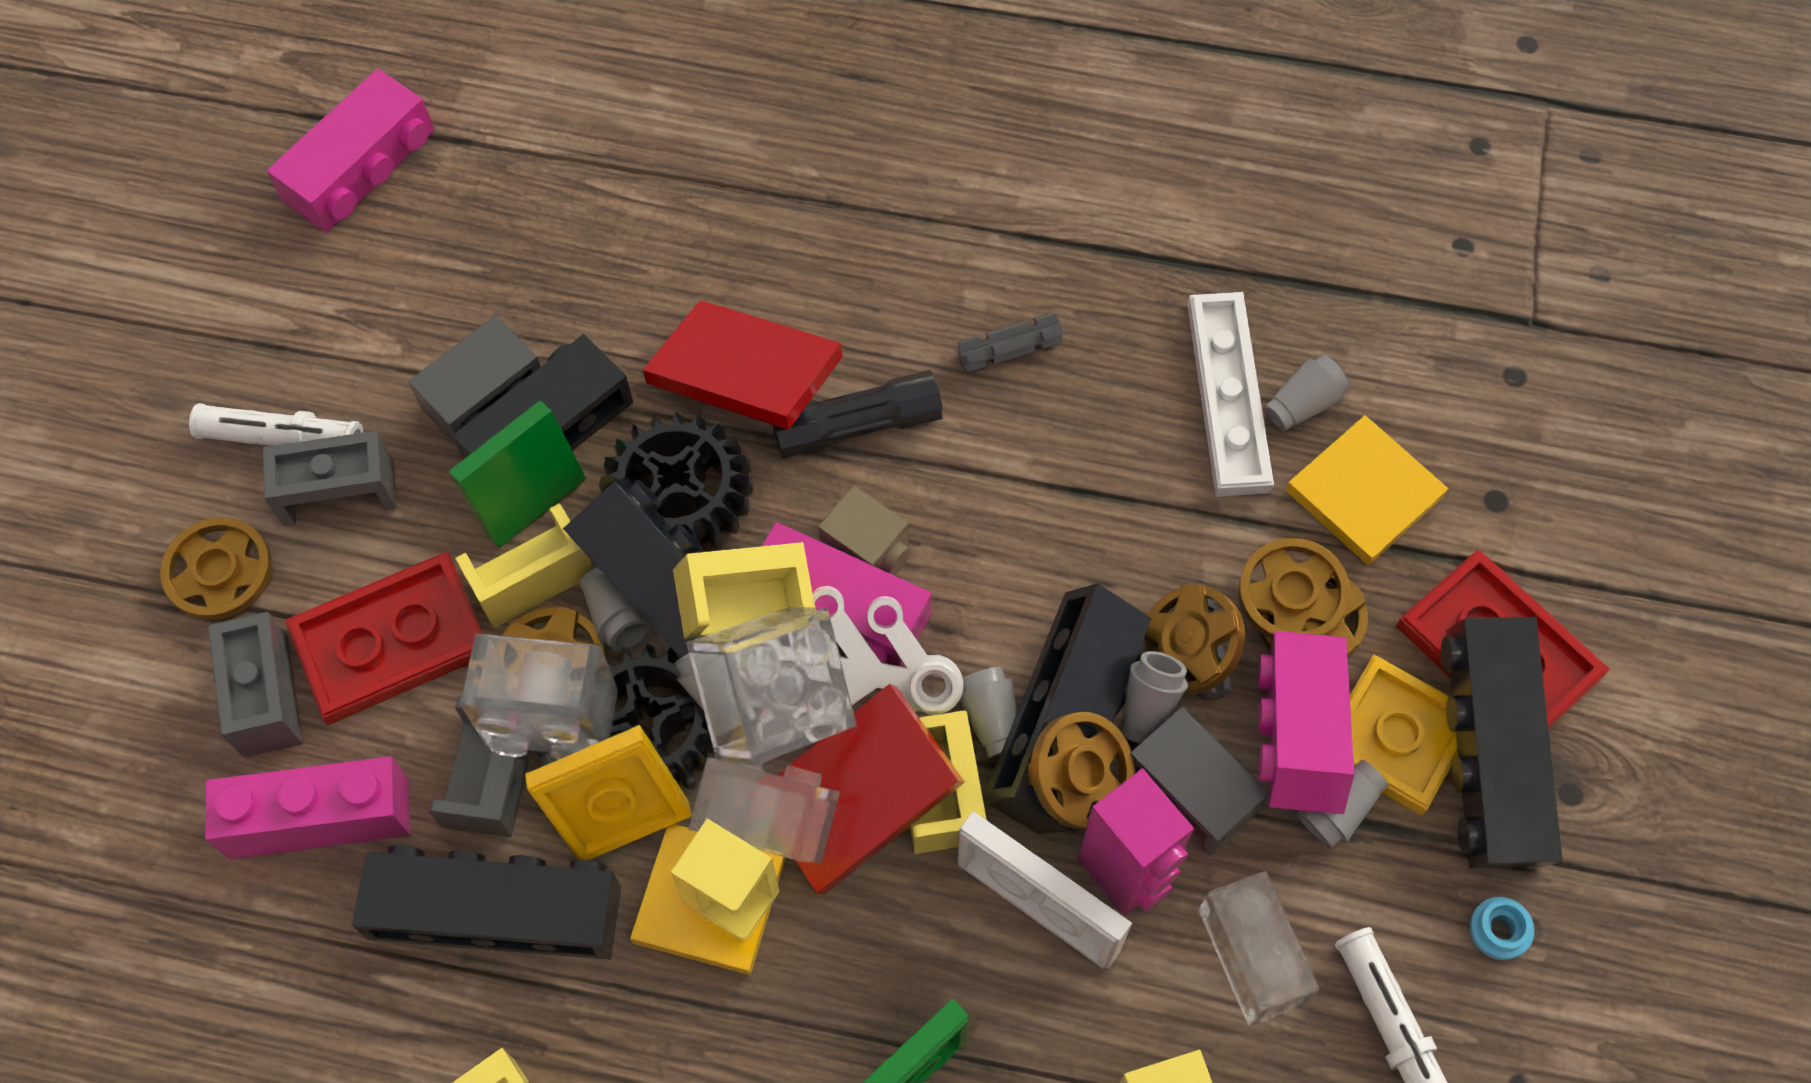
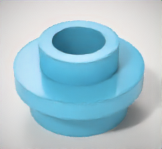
[1469,897,1534,960]

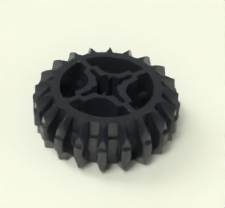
[599,411,754,553]
[565,643,725,790]

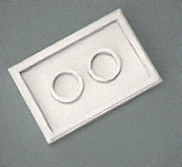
[958,811,1132,969]

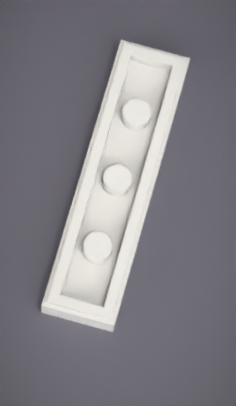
[1187,292,1274,497]

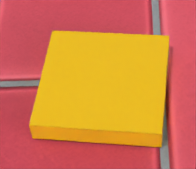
[1285,415,1449,566]
[1350,654,1458,816]
[525,725,692,860]
[630,824,786,976]

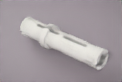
[189,403,363,446]
[1335,927,1447,1083]

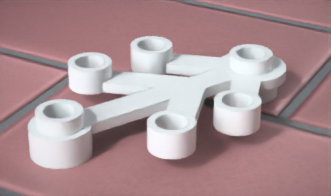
[732,586,964,741]

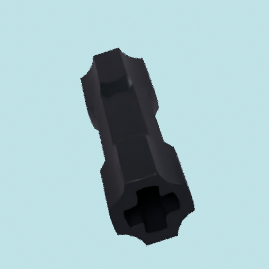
[772,370,943,459]

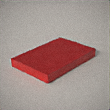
[643,300,843,430]
[1396,549,1610,729]
[284,551,492,726]
[752,684,965,894]

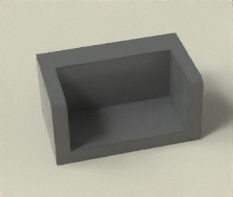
[408,315,541,446]
[263,430,397,525]
[208,611,303,757]
[429,696,538,837]
[1131,707,1269,856]

